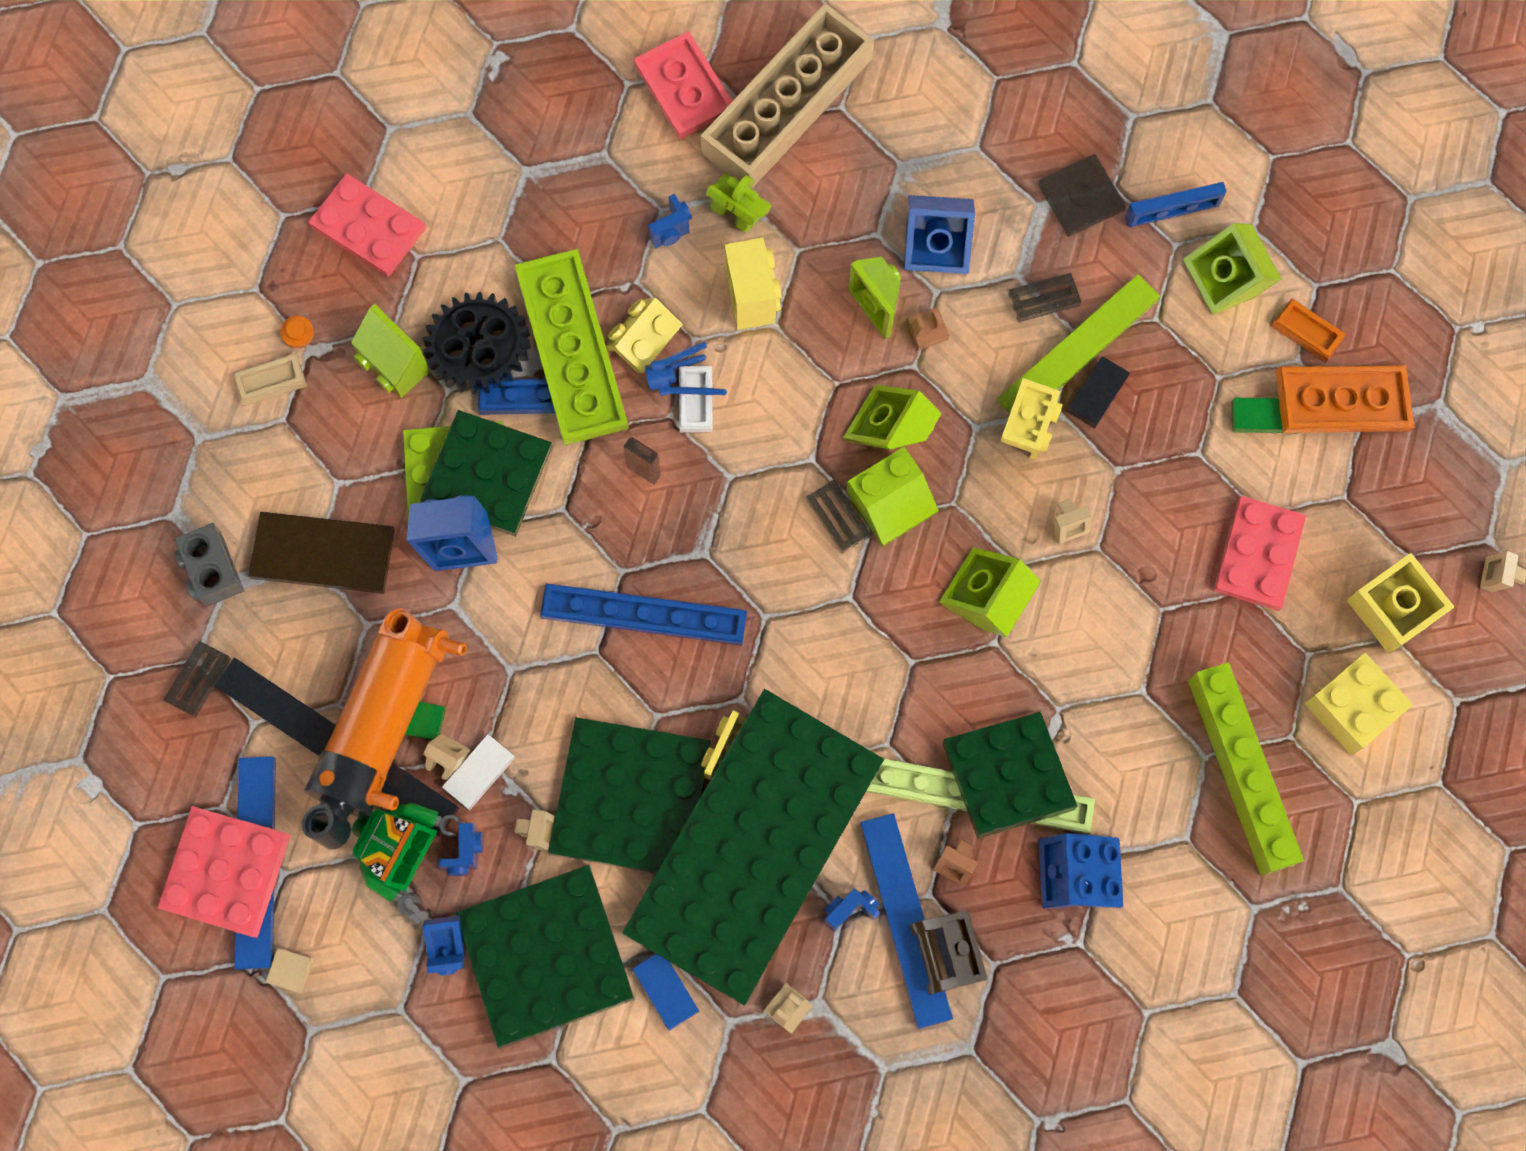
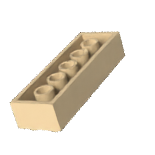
[700,3,874,189]

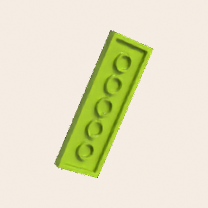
[515,249,629,446]

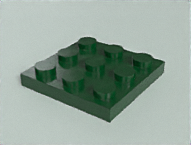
[420,410,553,537]
[942,711,1078,839]

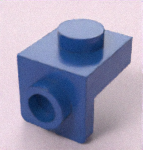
[648,193,692,249]
[438,823,484,876]
[824,888,880,932]
[423,916,465,975]

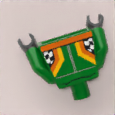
[352,803,462,915]

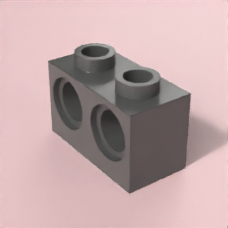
[174,523,244,607]

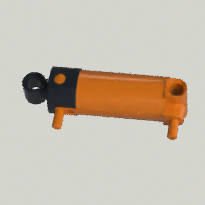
[302,608,467,850]

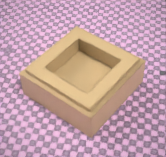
[265,948,314,994]

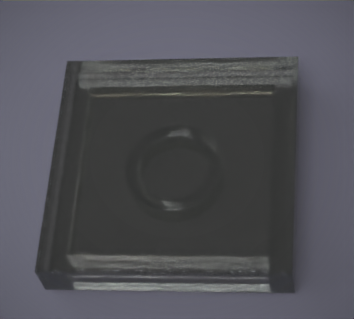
[1038,154,1126,237]

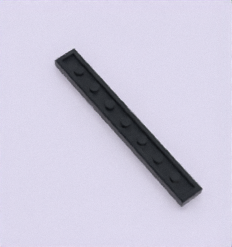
[214,657,460,837]

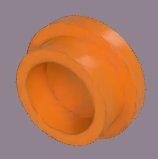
[280,316,314,348]

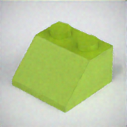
[1183,223,1282,314]
[351,304,430,398]
[846,447,939,547]
[939,547,1041,637]

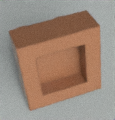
[906,307,949,350]
[933,839,978,887]

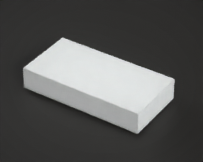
[679,366,713,433]
[442,734,515,811]

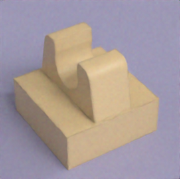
[1054,499,1092,544]
[1480,551,1526,592]
[423,734,471,780]
[514,810,555,852]
[763,983,814,1034]

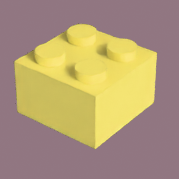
[724,237,781,330]
[1346,553,1455,654]
[1304,652,1413,755]

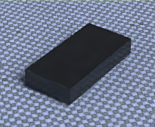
[1067,356,1130,428]

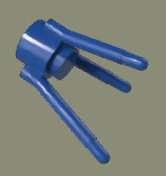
[645,342,727,396]

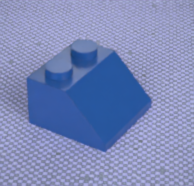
[904,195,975,274]
[407,495,498,571]

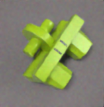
[706,173,772,232]

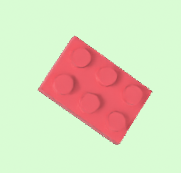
[634,31,732,140]
[308,173,427,278]
[1214,496,1306,611]

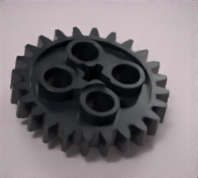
[423,291,531,395]

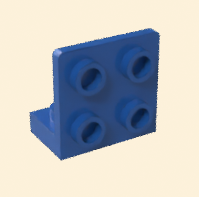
[1039,833,1123,909]

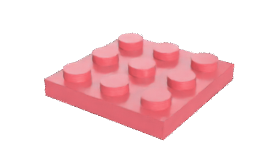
[158,806,291,938]

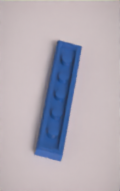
[540,583,747,646]
[235,757,276,970]
[860,813,953,1029]

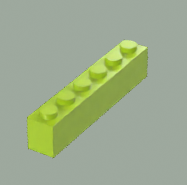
[1188,662,1304,876]

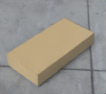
[233,353,307,406]

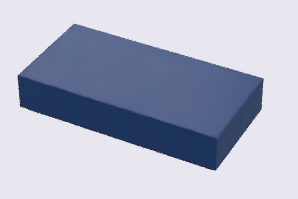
[632,954,700,1031]

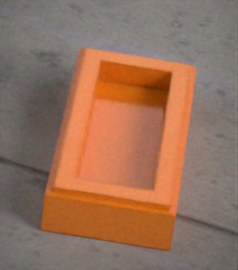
[1271,298,1347,363]

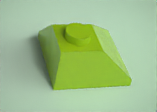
[848,256,901,340]
[843,384,942,450]

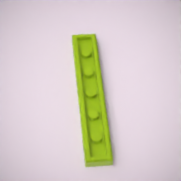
[997,274,1161,414]

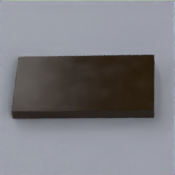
[248,511,395,594]

